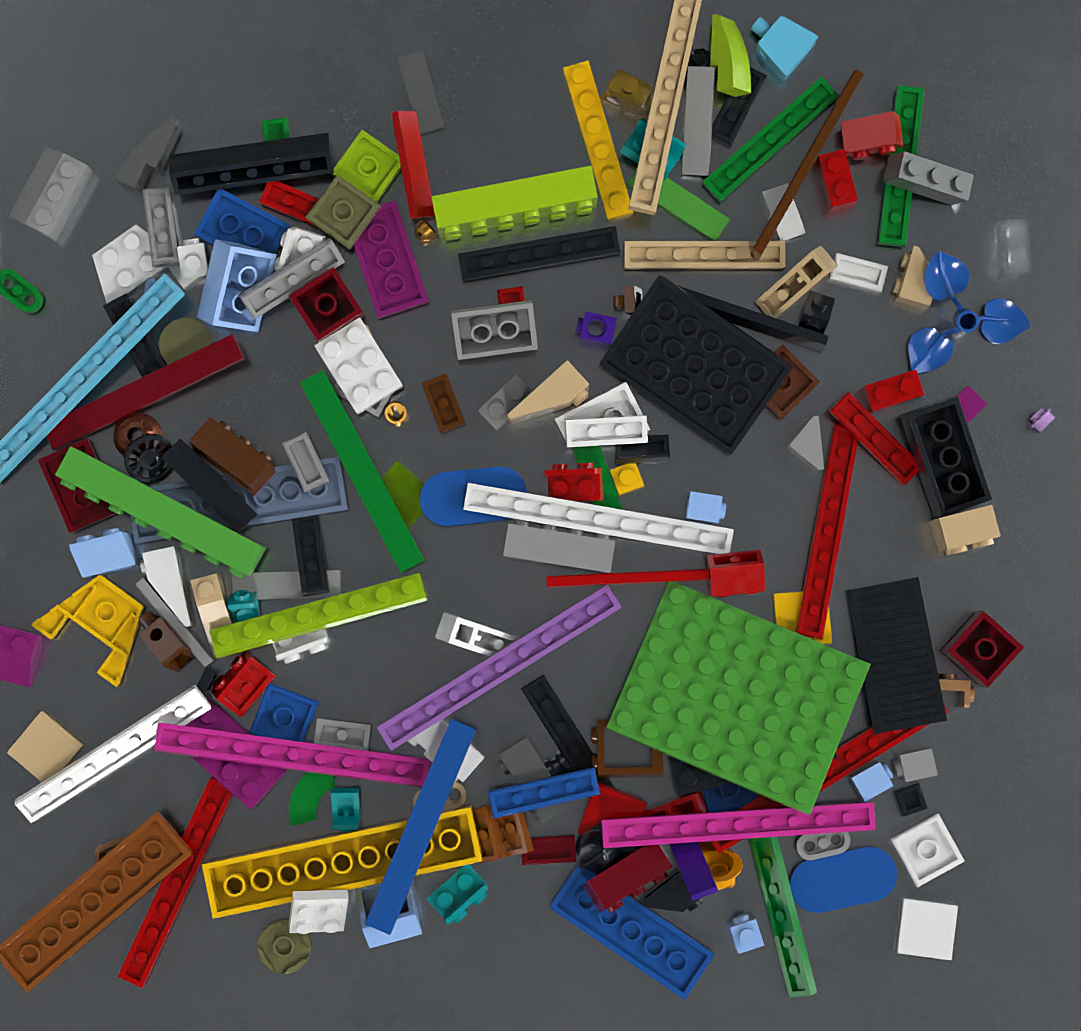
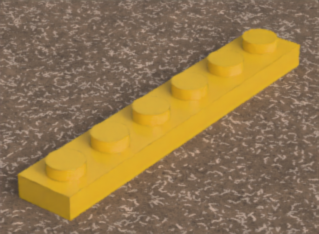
[563,60,633,221]

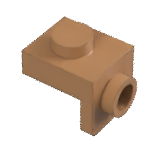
[939,674,975,708]

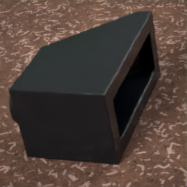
[640,870,703,912]

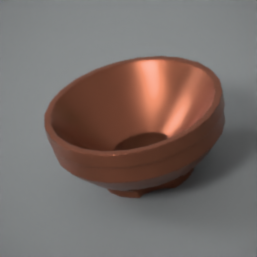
[113,412,163,461]

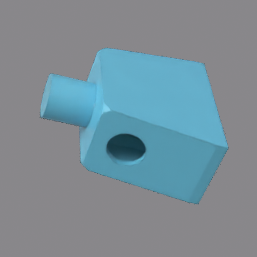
[751,16,818,82]

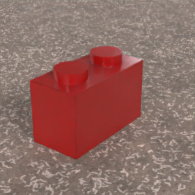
[841,111,904,160]
[815,149,858,213]
[860,369,925,414]
[707,550,765,597]

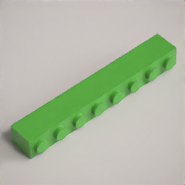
[55,446,266,578]

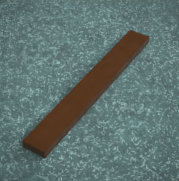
[750,69,864,261]

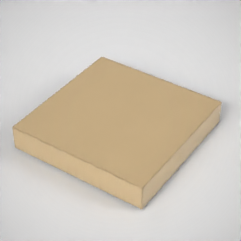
[7,710,85,782]

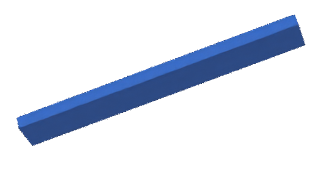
[365,719,476,935]

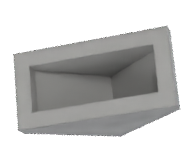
[786,416,824,472]

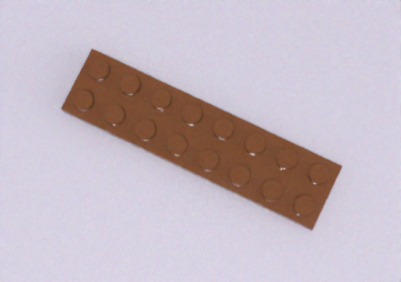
[0,811,193,993]

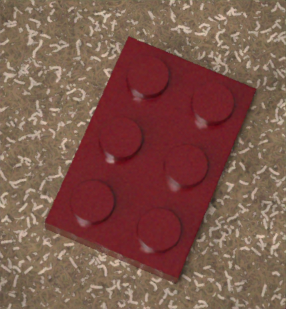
[38,438,117,534]

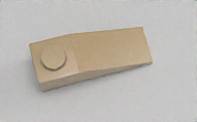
[755,246,838,318]
[190,573,240,659]

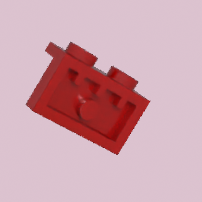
[544,463,603,501]
[211,650,275,717]

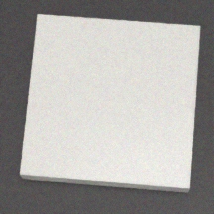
[890,813,964,887]
[896,898,958,960]

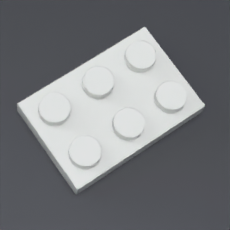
[314,317,403,415]

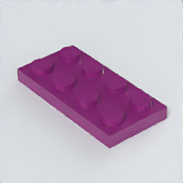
[354,200,429,319]
[185,698,288,811]

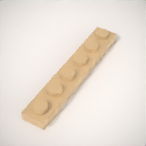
[624,241,785,270]

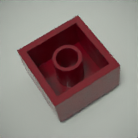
[289,267,366,342]
[941,610,1024,688]

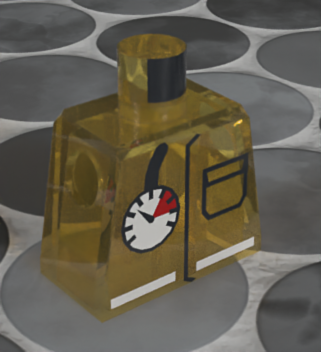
[600,69,654,119]

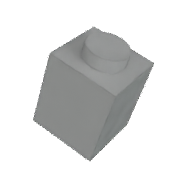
[893,747,938,782]

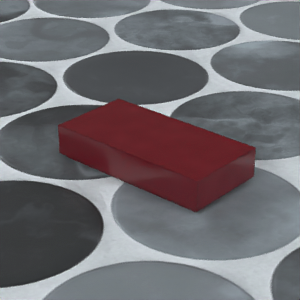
[522,834,576,866]

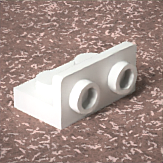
[274,226,326,272]
[272,629,330,664]

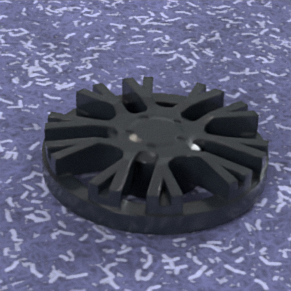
[123,433,172,483]

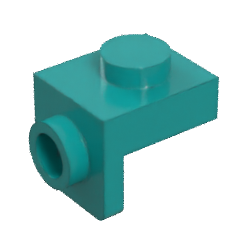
[331,788,361,832]

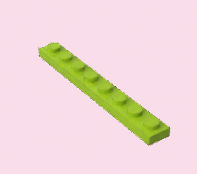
[209,573,427,658]

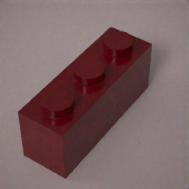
[583,844,673,913]

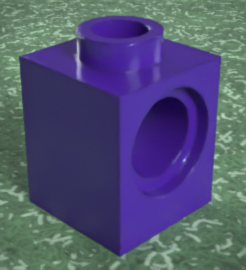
[576,311,617,348]

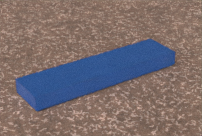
[487,767,600,819]

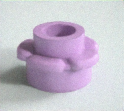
[1030,408,1055,432]

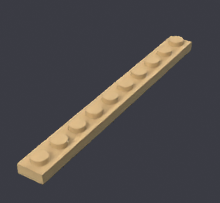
[628,0,702,215]

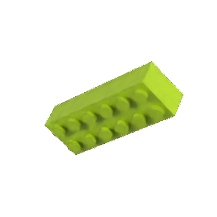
[431,165,598,240]

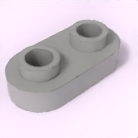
[795,832,850,860]

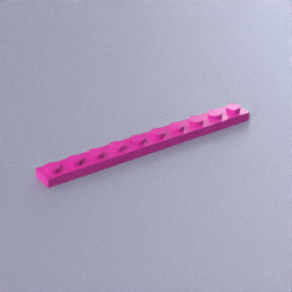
[154,722,430,788]
[601,801,876,848]

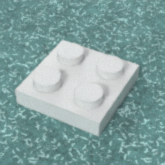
[288,890,349,934]

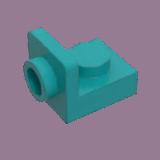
[227,590,261,623]

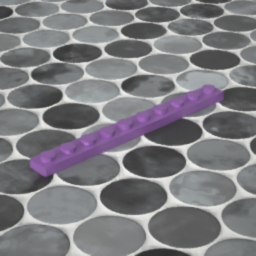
[377,585,622,751]

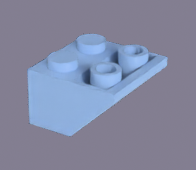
[69,528,140,578]

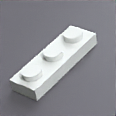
[565,415,648,447]

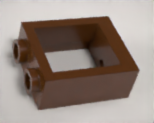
[591,720,664,778]

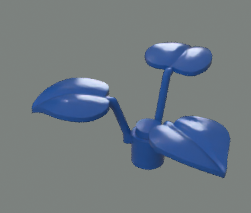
[908,251,1031,373]

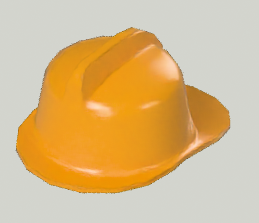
[698,841,743,890]

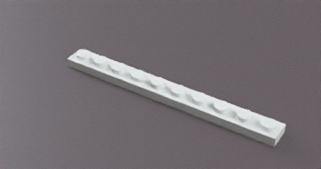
[463,483,734,554]

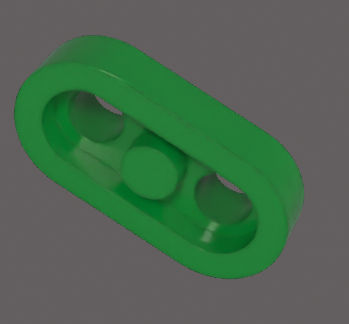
[0,269,43,313]

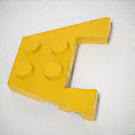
[31,575,145,687]

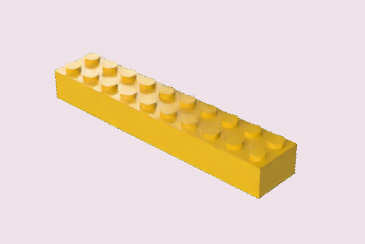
[202,805,483,919]

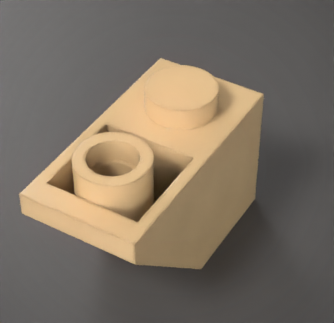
[893,246,932,310]

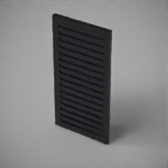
[847,577,947,735]

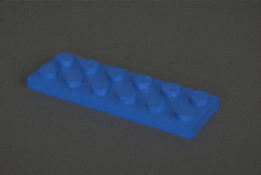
[549,862,715,1000]

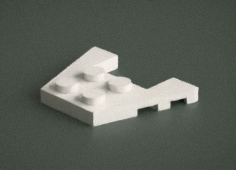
[92,225,204,303]

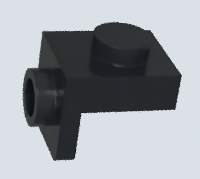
[798,290,835,334]

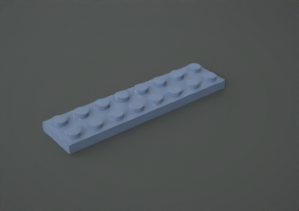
[130,457,349,544]

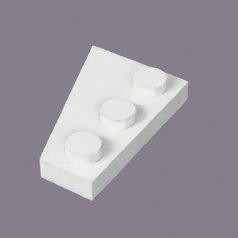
[554,382,650,441]

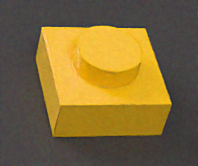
[610,463,644,496]

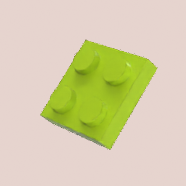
[331,130,401,202]

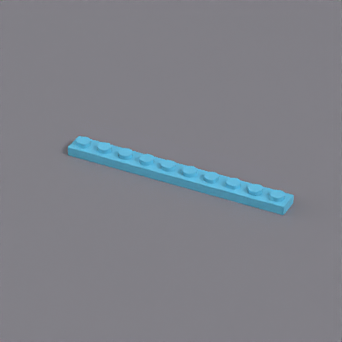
[0,273,185,482]

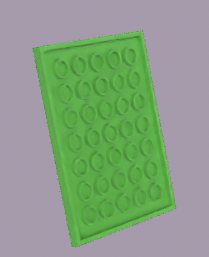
[606,581,871,816]

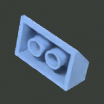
[197,239,277,332]

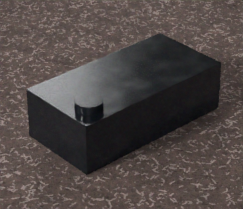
[900,397,992,517]

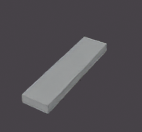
[682,66,715,176]
[239,238,345,319]
[232,570,341,600]
[136,578,216,667]

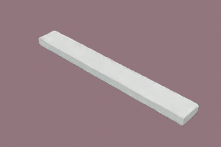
[14,685,211,823]

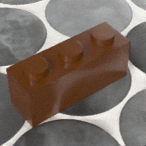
[189,417,275,496]

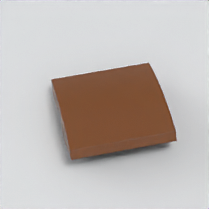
[473,804,534,864]

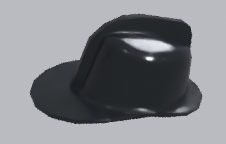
[576,822,633,873]

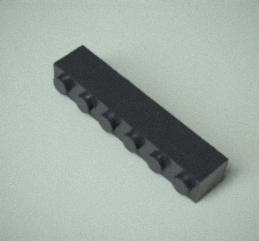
[169,132,334,195]

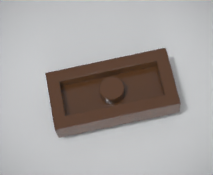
[421,374,466,434]

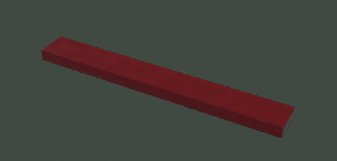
[46,334,245,451]

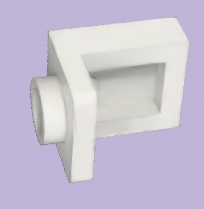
[177,238,209,279]

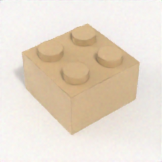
[929,505,1000,555]

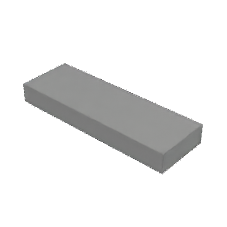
[142,187,179,267]

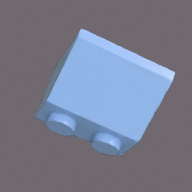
[355,883,422,948]

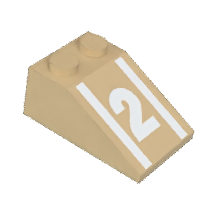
[507,360,589,424]

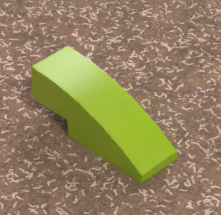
[710,14,751,97]

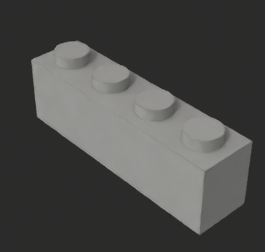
[503,520,615,573]

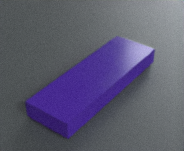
[669,842,718,901]

